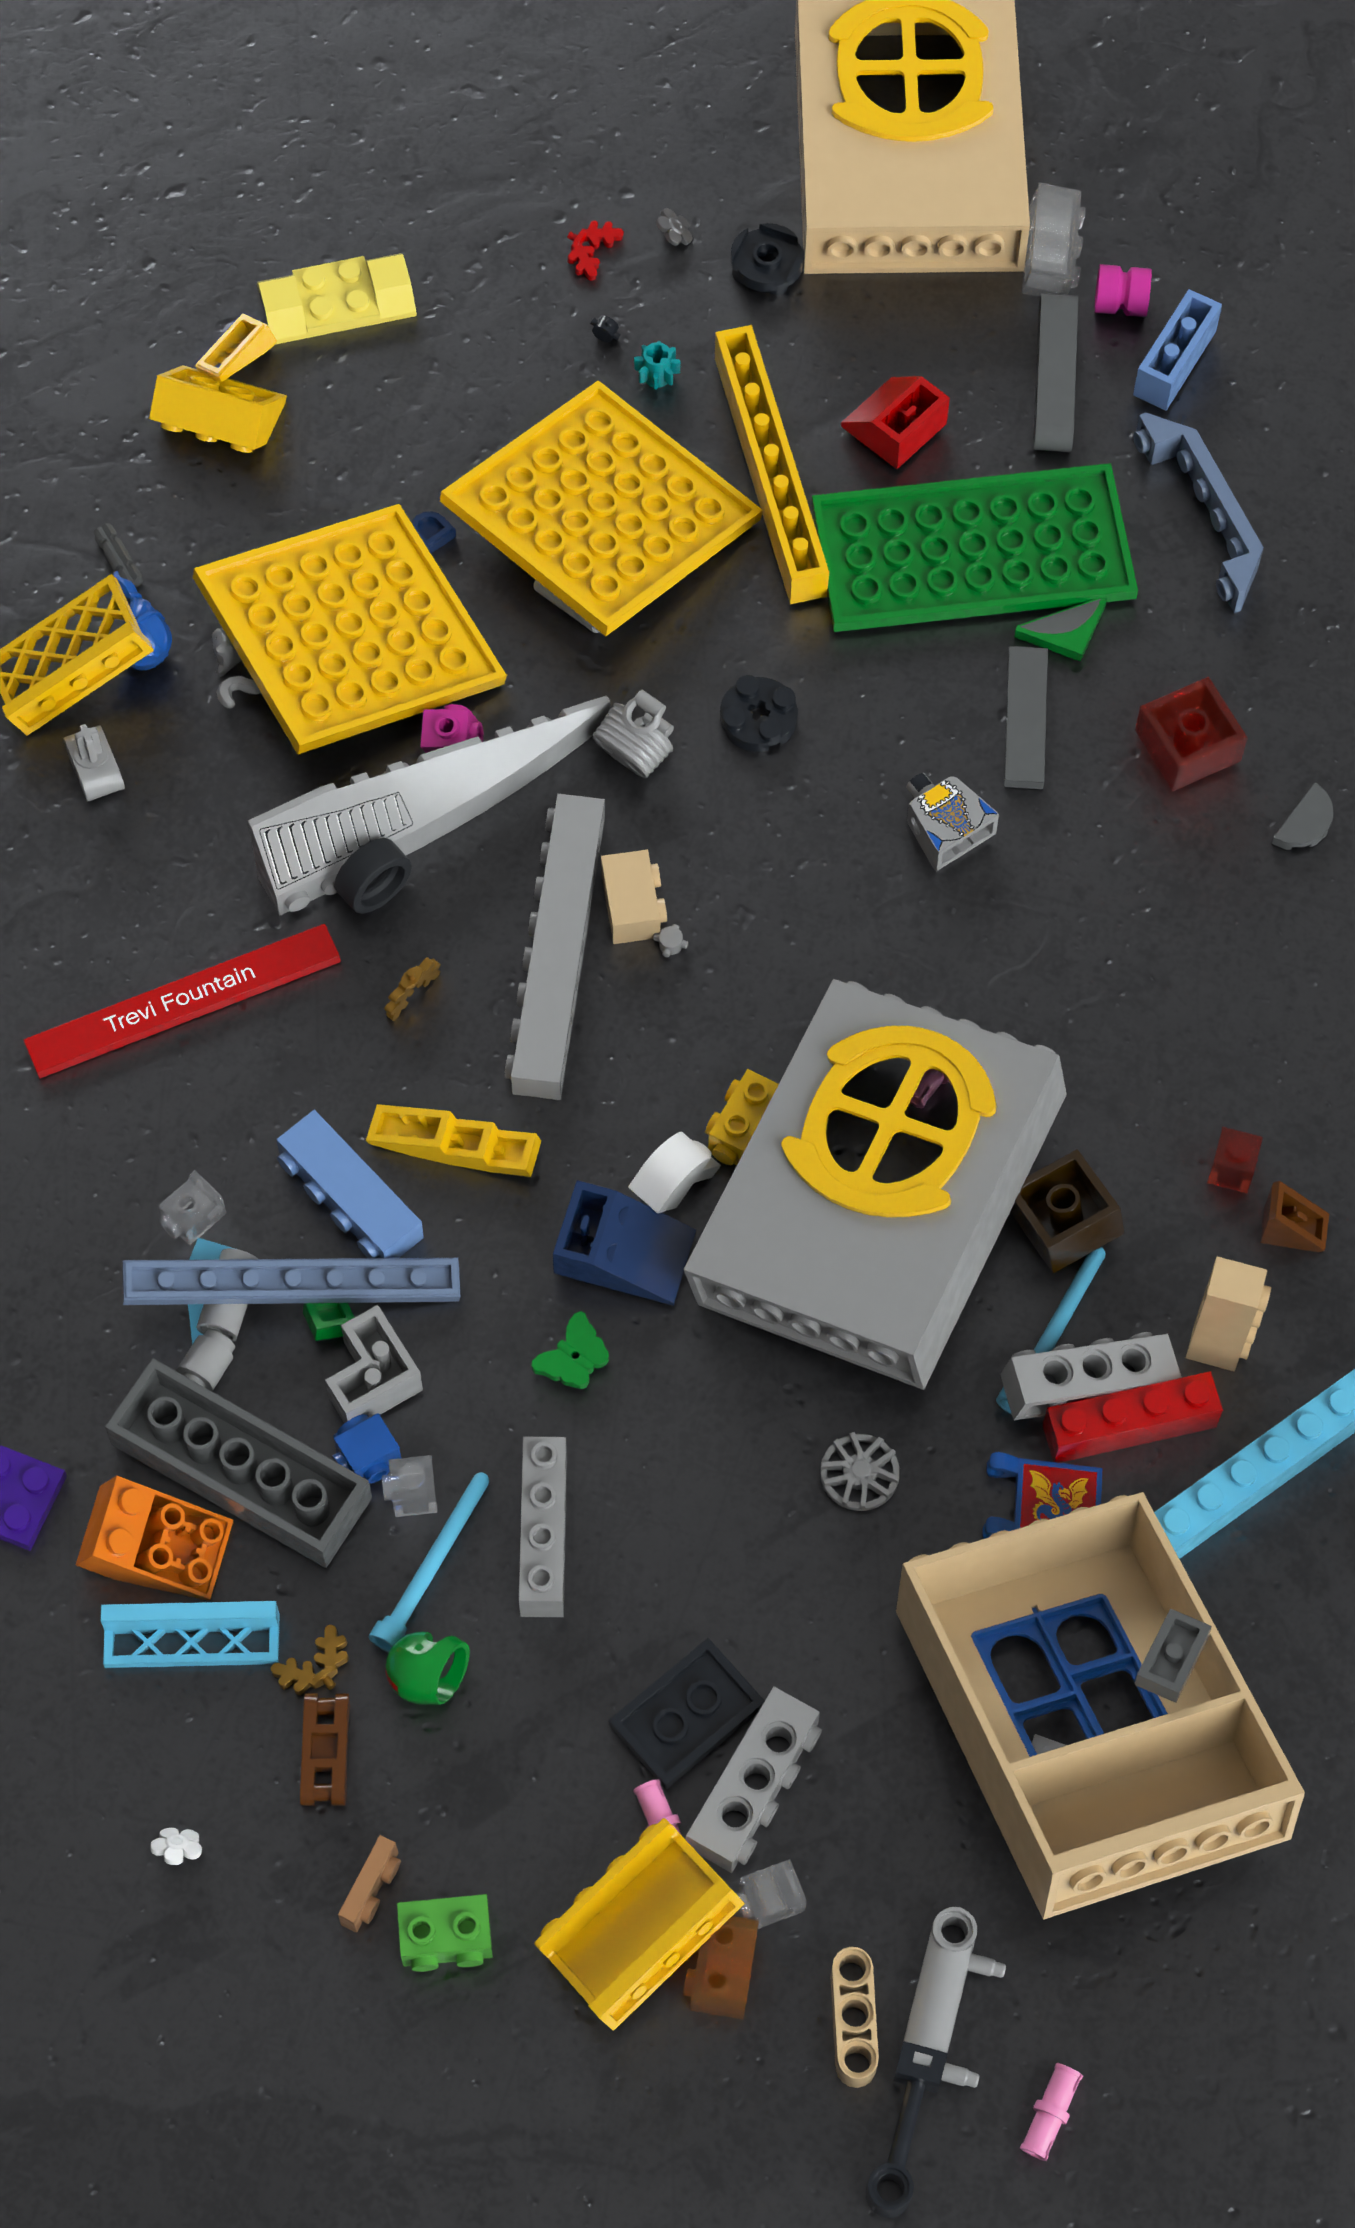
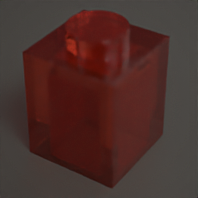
[1207,1127,1263,1193]

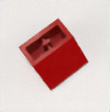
[841,376,950,469]

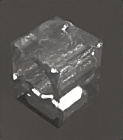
[737,1859,807,1930]

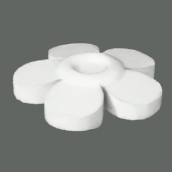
[150,1828,202,1865]

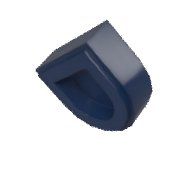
[411,511,456,554]

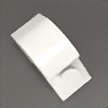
[628,1131,721,1213]

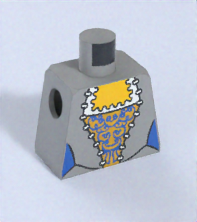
[906,773,999,872]

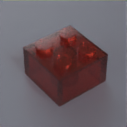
[1135,676,1248,791]

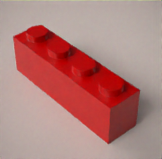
[1043,1371,1223,1463]

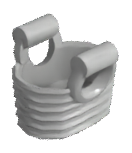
[592,690,674,778]

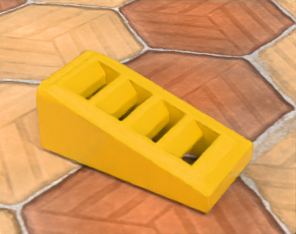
[195,314,277,382]

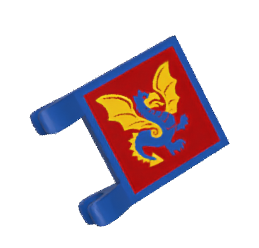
[982,1452,1103,1539]

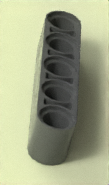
[1033,293,1078,452]

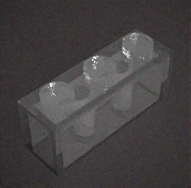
[1022,182,1085,297]

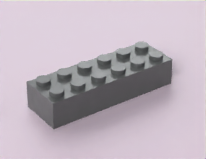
[105,1358,372,1568]

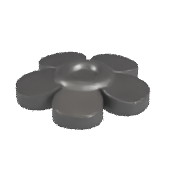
[656,208,692,246]

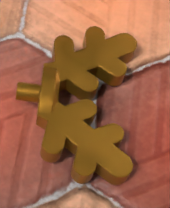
[384,957,441,1021]
[271,1625,349,1695]

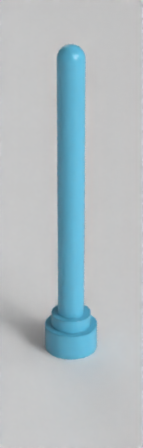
[996,1247,1105,1414]
[368,1472,489,1653]

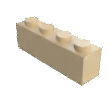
[1186,1256,1271,1371]

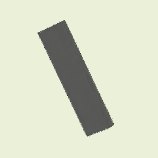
[1004,646,1048,789]

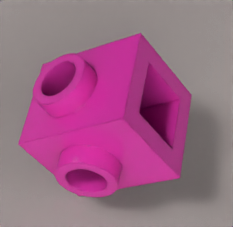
[420,704,484,753]

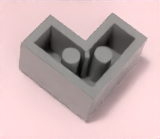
[325,1305,423,1423]

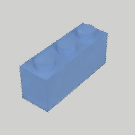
[1133,289,1222,411]

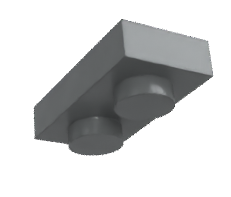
[1134,1608,1212,1703]

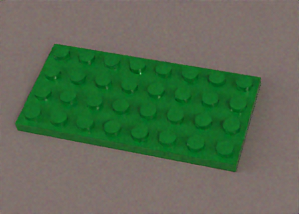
[811,463,1138,632]

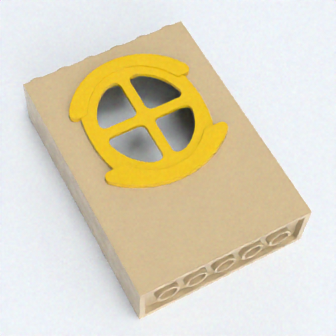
[795,0,1030,274]

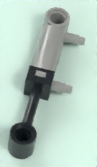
[866,1907,1006,2218]

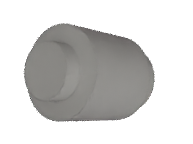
[176,1329,235,1391]

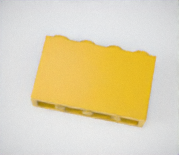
[534,1818,745,2031]

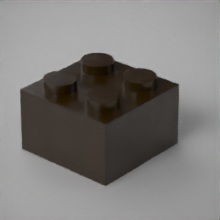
[1011,1149,1125,1273]

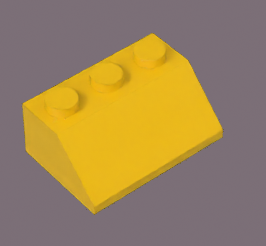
[149,365,287,453]

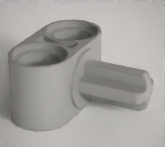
[63,724,125,802]

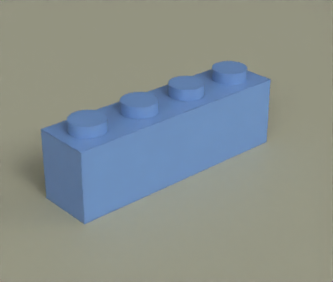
[276,1109,424,1258]

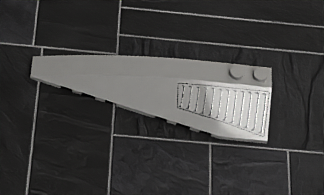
[248,695,610,916]

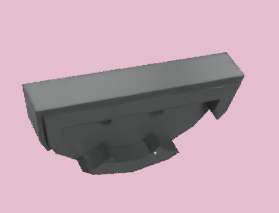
[1272,782,1333,850]

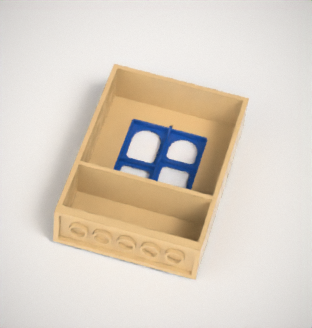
[896,1492,1305,1920]

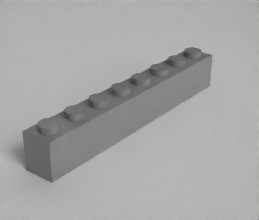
[505,793,605,1100]

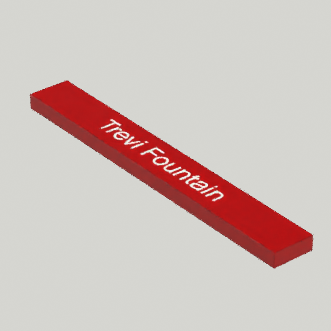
[23,923,341,1079]

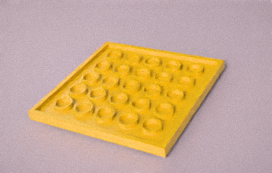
[440,380,763,636]
[193,504,507,754]

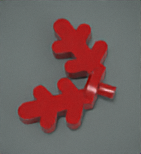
[567,220,624,281]

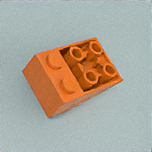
[76,1476,234,1601]

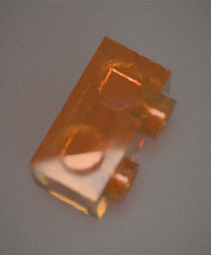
[683,1916,759,2019]

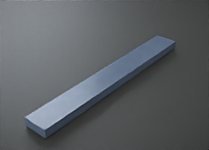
[122,1258,461,1305]

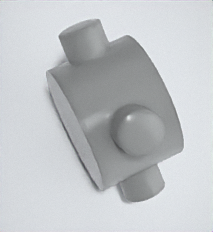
[653,924,688,957]

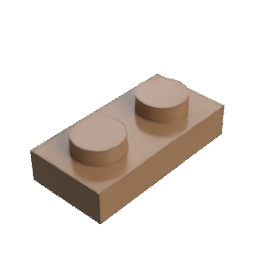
[338,1835,401,1933]

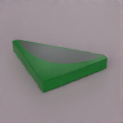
[1014,598,1107,662]

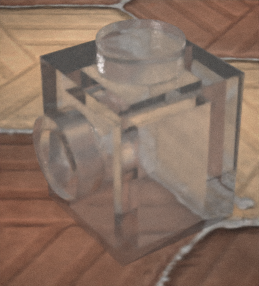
[382,1455,438,1517]

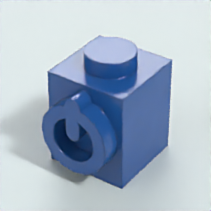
[332,1413,402,1484]

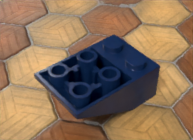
[553,1180,697,1306]

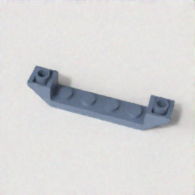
[1133,413,1264,613]

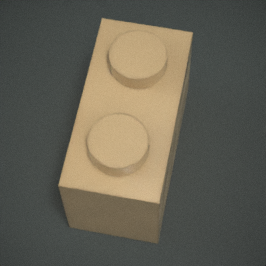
[601,849,667,944]

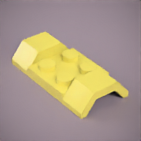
[257,253,417,345]

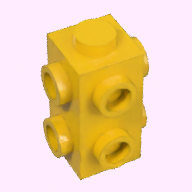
[705,1069,779,1165]

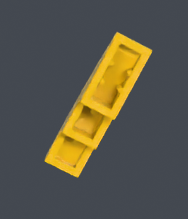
[366,1104,541,1177]

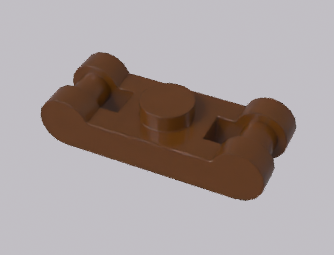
[300,1693,350,1806]

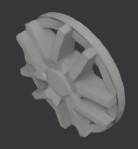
[820,1432,900,1511]

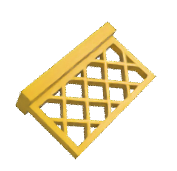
[0,574,154,736]

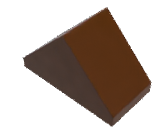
[1260,1181,1329,1252]

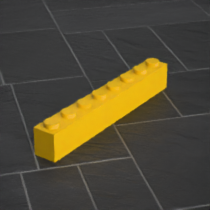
[715,325,829,605]

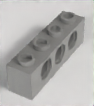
[1000,1332,1182,1420]
[519,1437,567,1617]
[686,1686,822,1873]

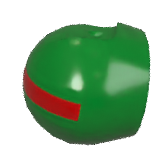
[385,1631,470,1705]

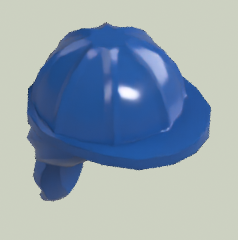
[113,571,172,671]

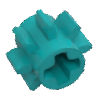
[634,341,681,390]

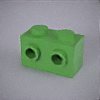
[397,1894,493,1972]

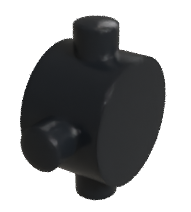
[590,316,621,342]

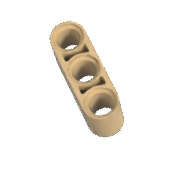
[830,1947,879,2088]

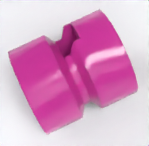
[1094,264,1152,317]

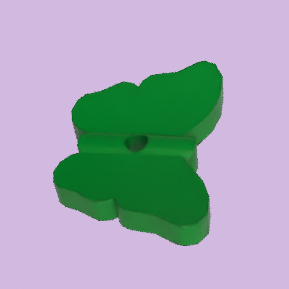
[531,1311,609,1389]

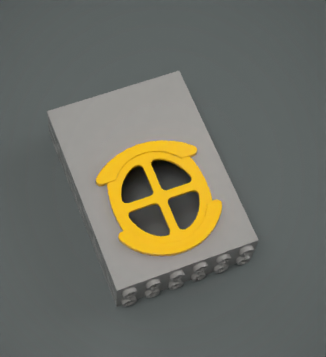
[683,979,1067,1390]

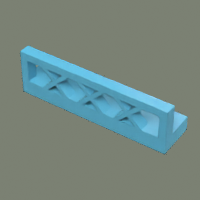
[101,1601,280,1668]

